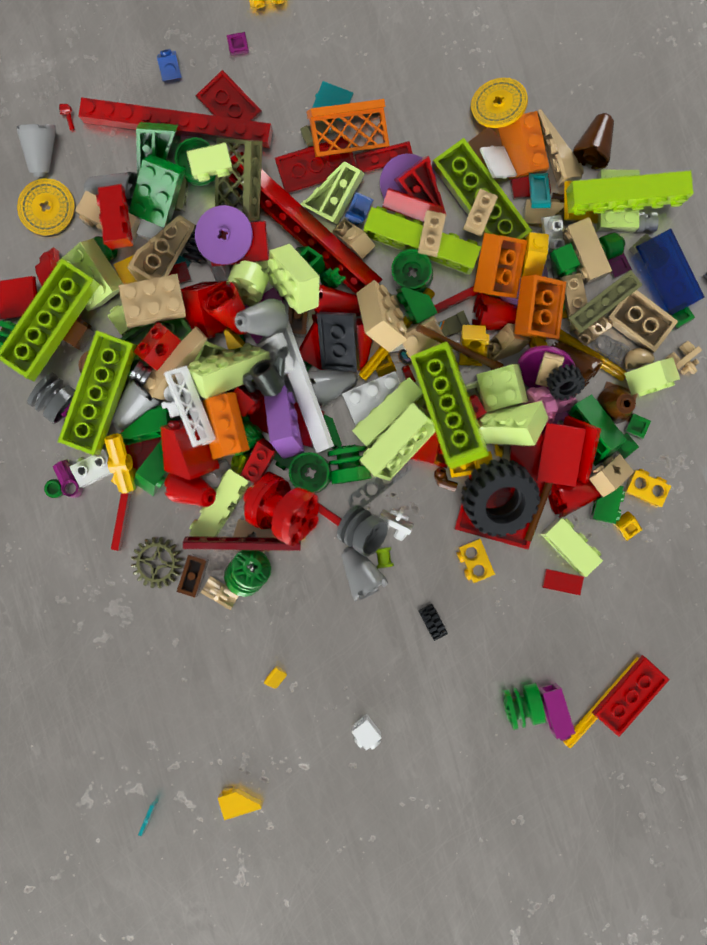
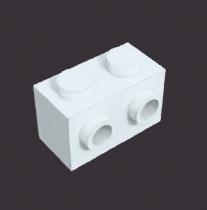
[70,449,112,488]
[352,714,382,750]

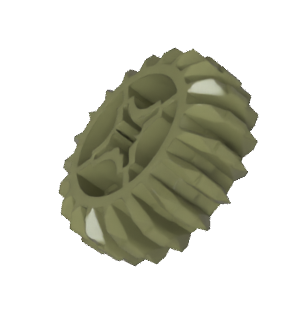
[131,537,183,588]

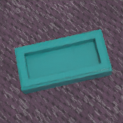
[528,173,551,208]

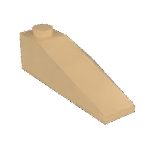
[537,109,584,187]
[143,327,208,401]

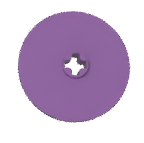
[380,154,437,199]
[195,205,253,265]

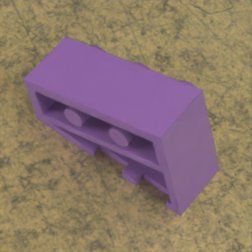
[264,386,305,459]

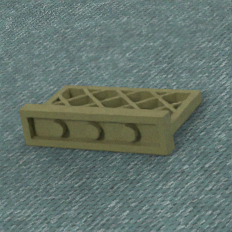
[215,138,262,221]
[566,270,643,334]

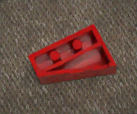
[394,156,447,216]
[96,184,134,250]

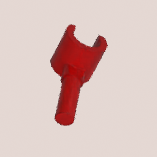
[59,104,75,131]

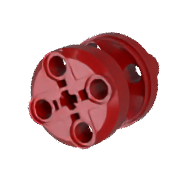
[243,471,319,547]

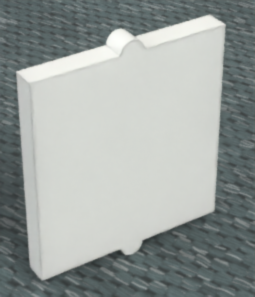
[479,145,517,179]

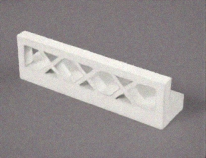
[164,366,216,447]

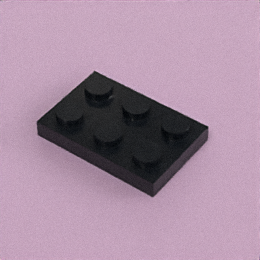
[317,311,360,371]

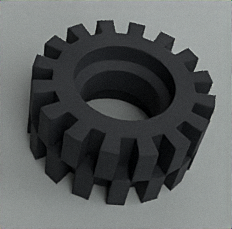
[546,364,585,401]
[418,603,448,641]

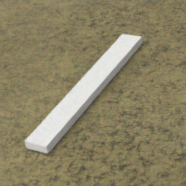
[281,301,334,453]

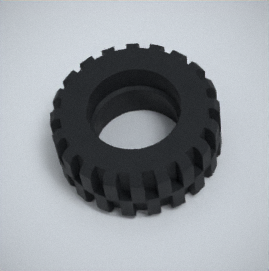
[461,459,540,537]

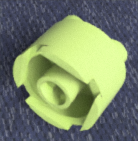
[226,261,269,307]

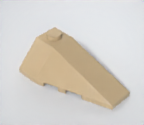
[127,215,195,282]

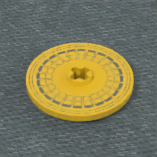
[471,78,528,128]
[17,178,75,236]

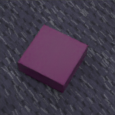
[227,32,249,56]
[608,253,632,279]

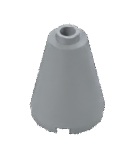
[17,124,56,177]
[84,172,137,211]
[235,298,289,337]
[307,370,358,408]
[112,378,163,431]
[341,547,388,601]

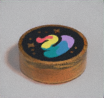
[398,349,413,365]

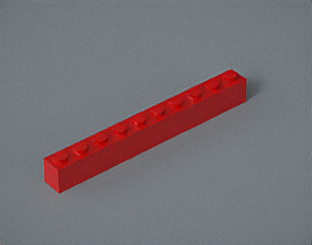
[78,97,273,149]
[228,151,383,294]

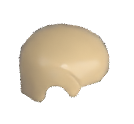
[625,348,654,370]

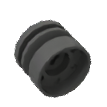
[27,372,75,424]
[337,505,388,557]

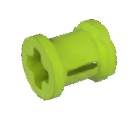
[375,547,394,569]

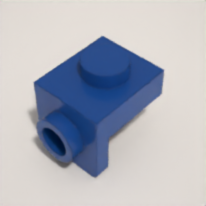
[157,49,181,81]
[345,192,374,225]

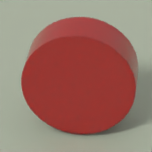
[401,365,416,382]

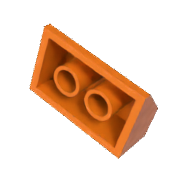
[498,111,549,180]
[473,233,528,298]
[514,275,566,340]
[201,393,250,459]

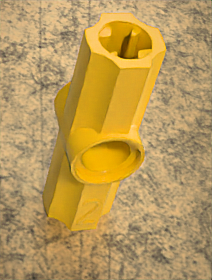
[104,433,136,494]

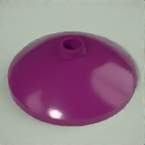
[517,346,575,389]

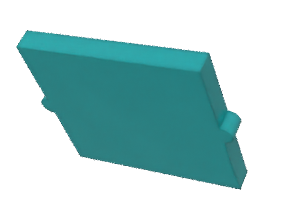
[312,81,354,122]
[138,801,158,836]

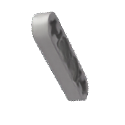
[348,461,411,508]

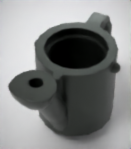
[243,346,288,396]

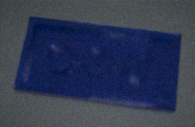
[636,229,705,315]

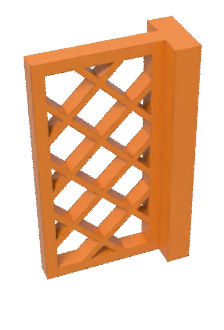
[306,99,390,157]

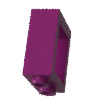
[538,683,576,740]

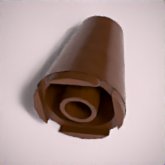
[573,113,614,169]
[551,341,603,390]
[597,385,636,424]

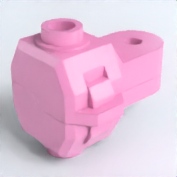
[523,386,577,423]

